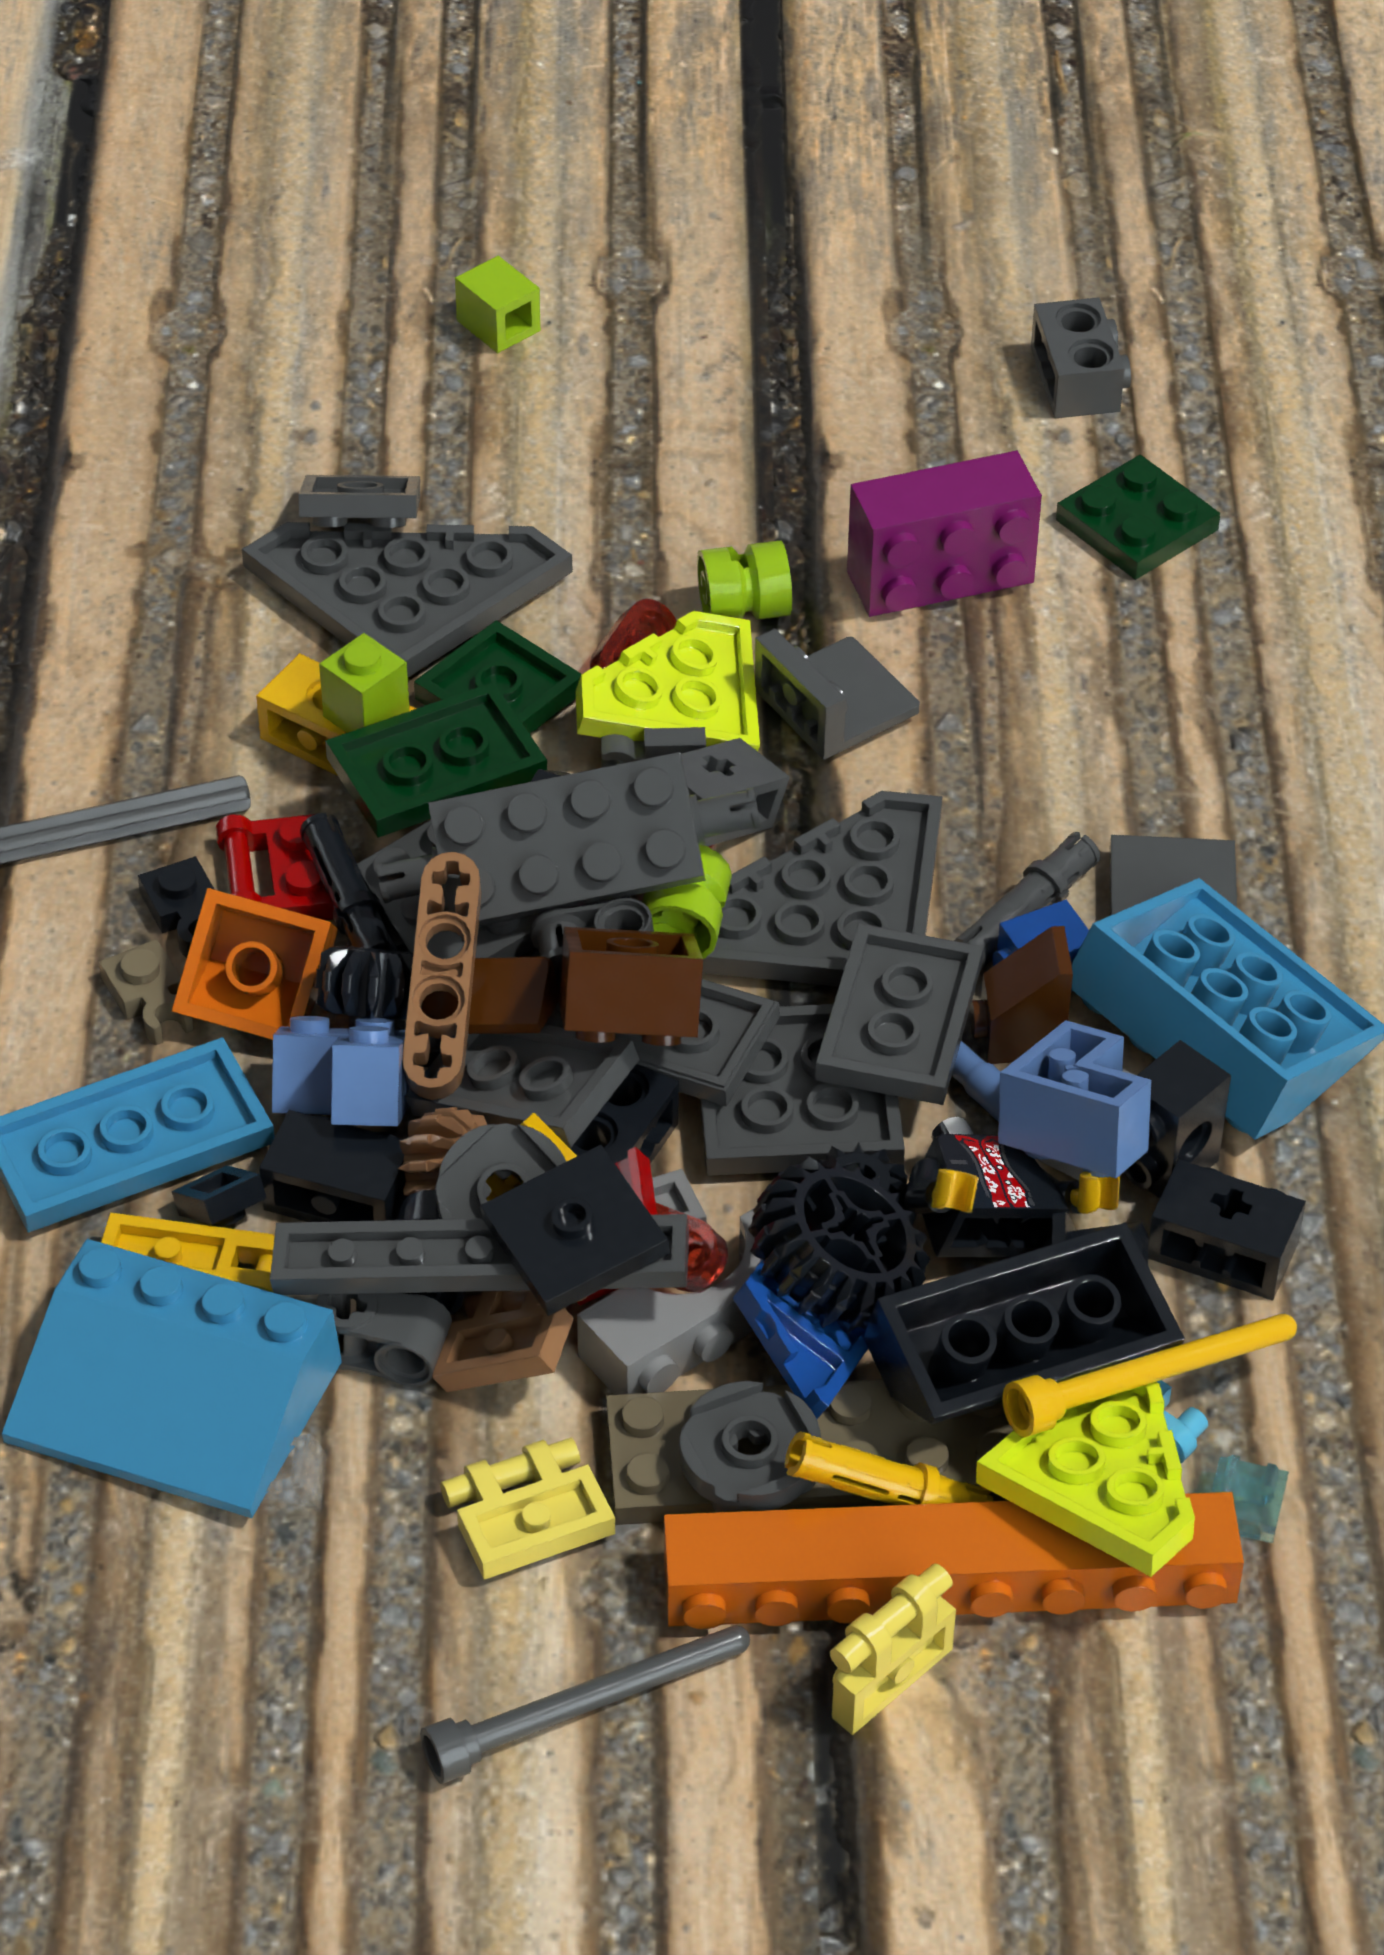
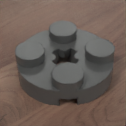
[434,1123,566,1219]
[679,1381,821,1512]

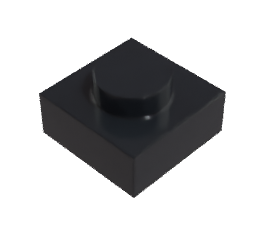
[171,1165,267,1227]

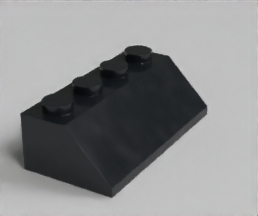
[863,1222,1185,1425]

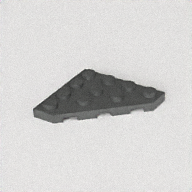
[242,522,573,677]
[702,791,943,987]

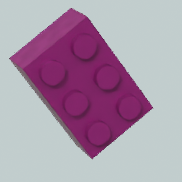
[847,450,1042,617]

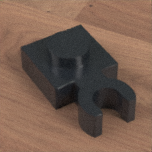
[138,856,215,958]

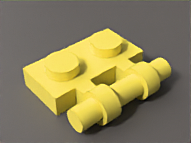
[440,1437,615,1580]
[830,1563,956,1736]

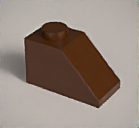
[970,926,1073,1064]

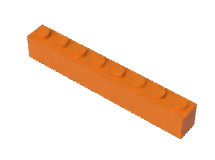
[664,1492,1244,1629]

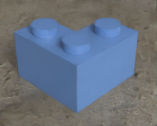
[272,1016,409,1126]
[998,1020,1151,1178]

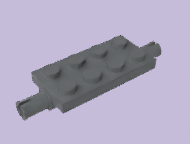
[376,752,761,926]

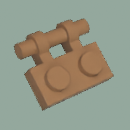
[432,1290,586,1392]

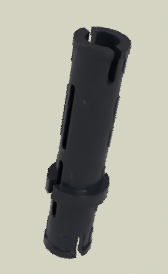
[300,813,398,951]

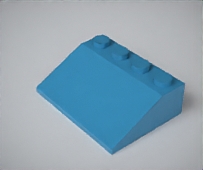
[1071,878,1384,1140]
[1,1239,342,1518]

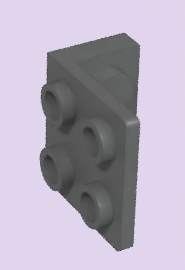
[755,629,920,760]

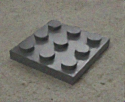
[699,1004,905,1176]

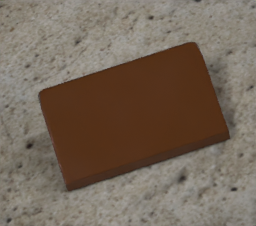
[421,957,560,1034]

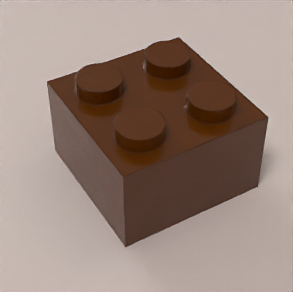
[559,927,703,1046]

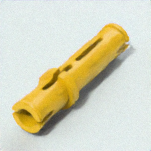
[785,1431,993,1505]

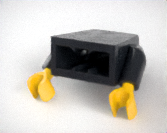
[904,1117,1120,1257]

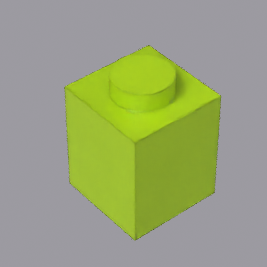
[455,255,541,354]
[319,633,410,733]

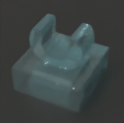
[1211,1455,1289,1543]

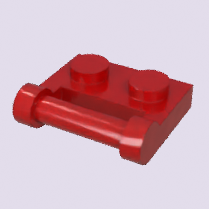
[215,814,334,920]

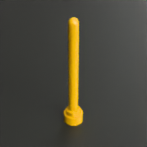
[1002,1314,1297,1437]

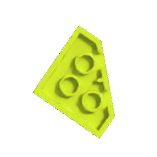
[575,611,760,751]
[976,1382,1195,1577]

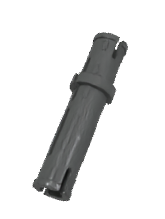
[954,832,1100,971]

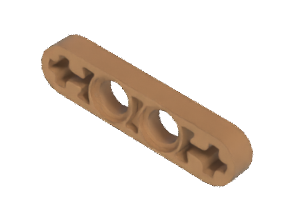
[403,852,482,1100]

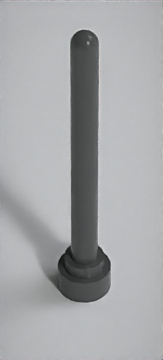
[420,1625,750,1784]

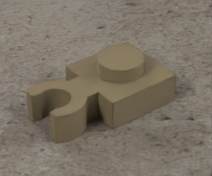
[99,939,194,1045]

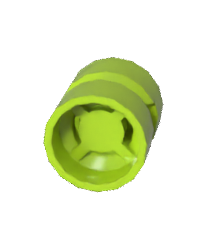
[697,540,792,619]
[642,845,732,959]

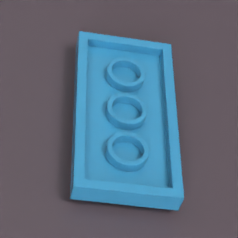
[0,1037,275,1233]

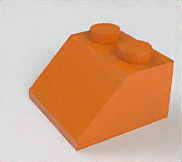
[172,888,338,1040]

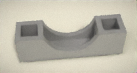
[577,1208,761,1395]

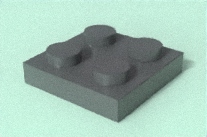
[299,475,420,528]

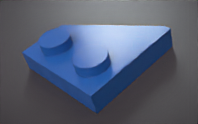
[733,1259,868,1419]

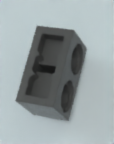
[1031,297,1131,419]

